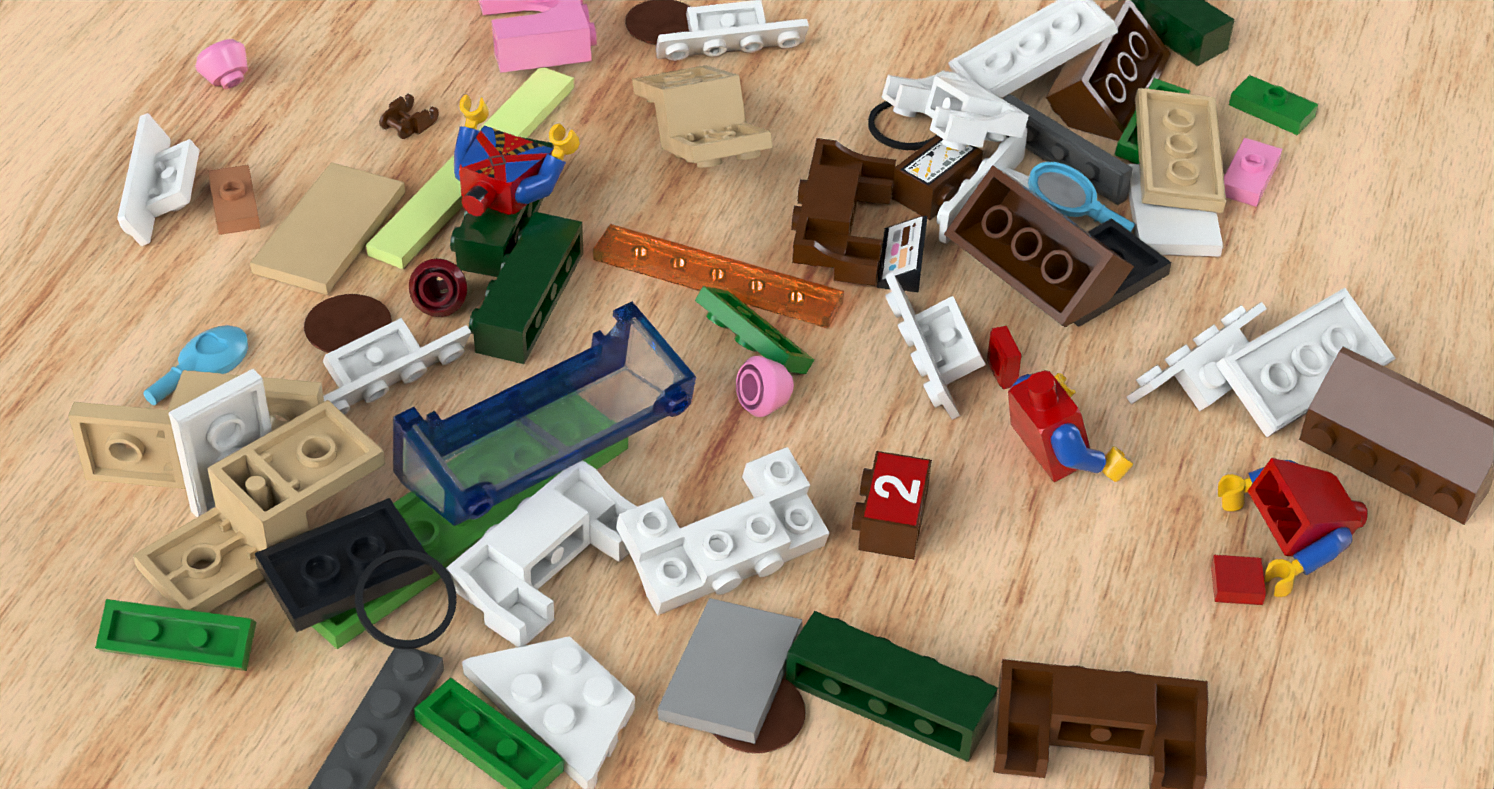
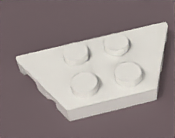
[462,636,635,789]

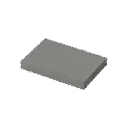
[657,598,803,744]

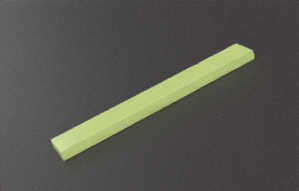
[366,67,574,269]

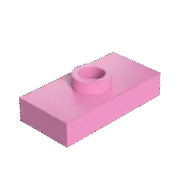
[1224,138,1282,207]

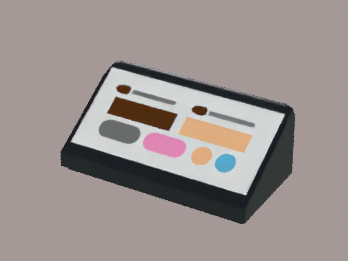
[877,216,928,292]

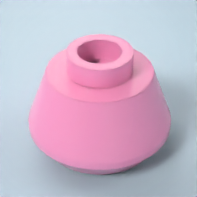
[195,39,248,89]
[736,356,794,417]

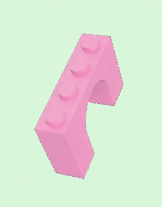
[478,0,597,73]

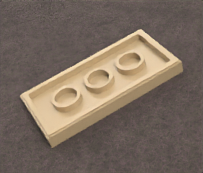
[1135,88,1226,213]
[250,162,405,295]

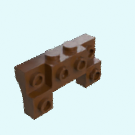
[791,138,896,286]
[993,659,1208,789]

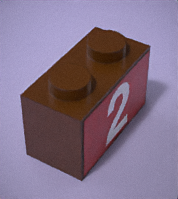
[852,451,932,560]

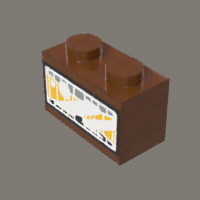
[892,135,983,220]

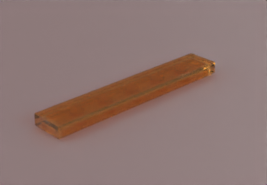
[593,224,844,329]

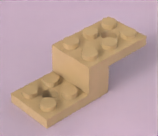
[632,65,773,168]
[68,370,327,489]
[133,400,385,613]

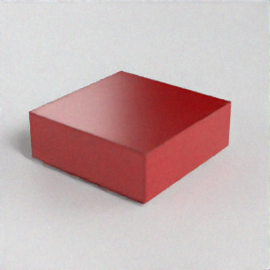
[987,325,1022,389]
[1211,555,1266,605]

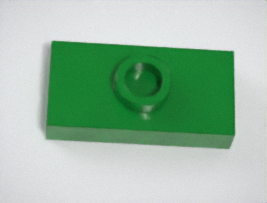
[1229,75,1318,135]

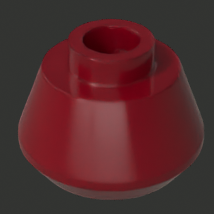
[409,258,468,317]

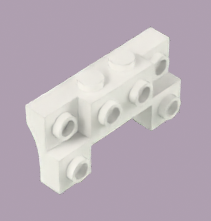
[882,71,1029,150]
[616,447,830,616]
[446,458,637,647]

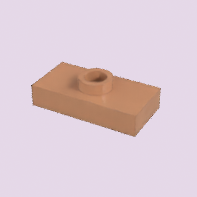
[208,164,261,235]

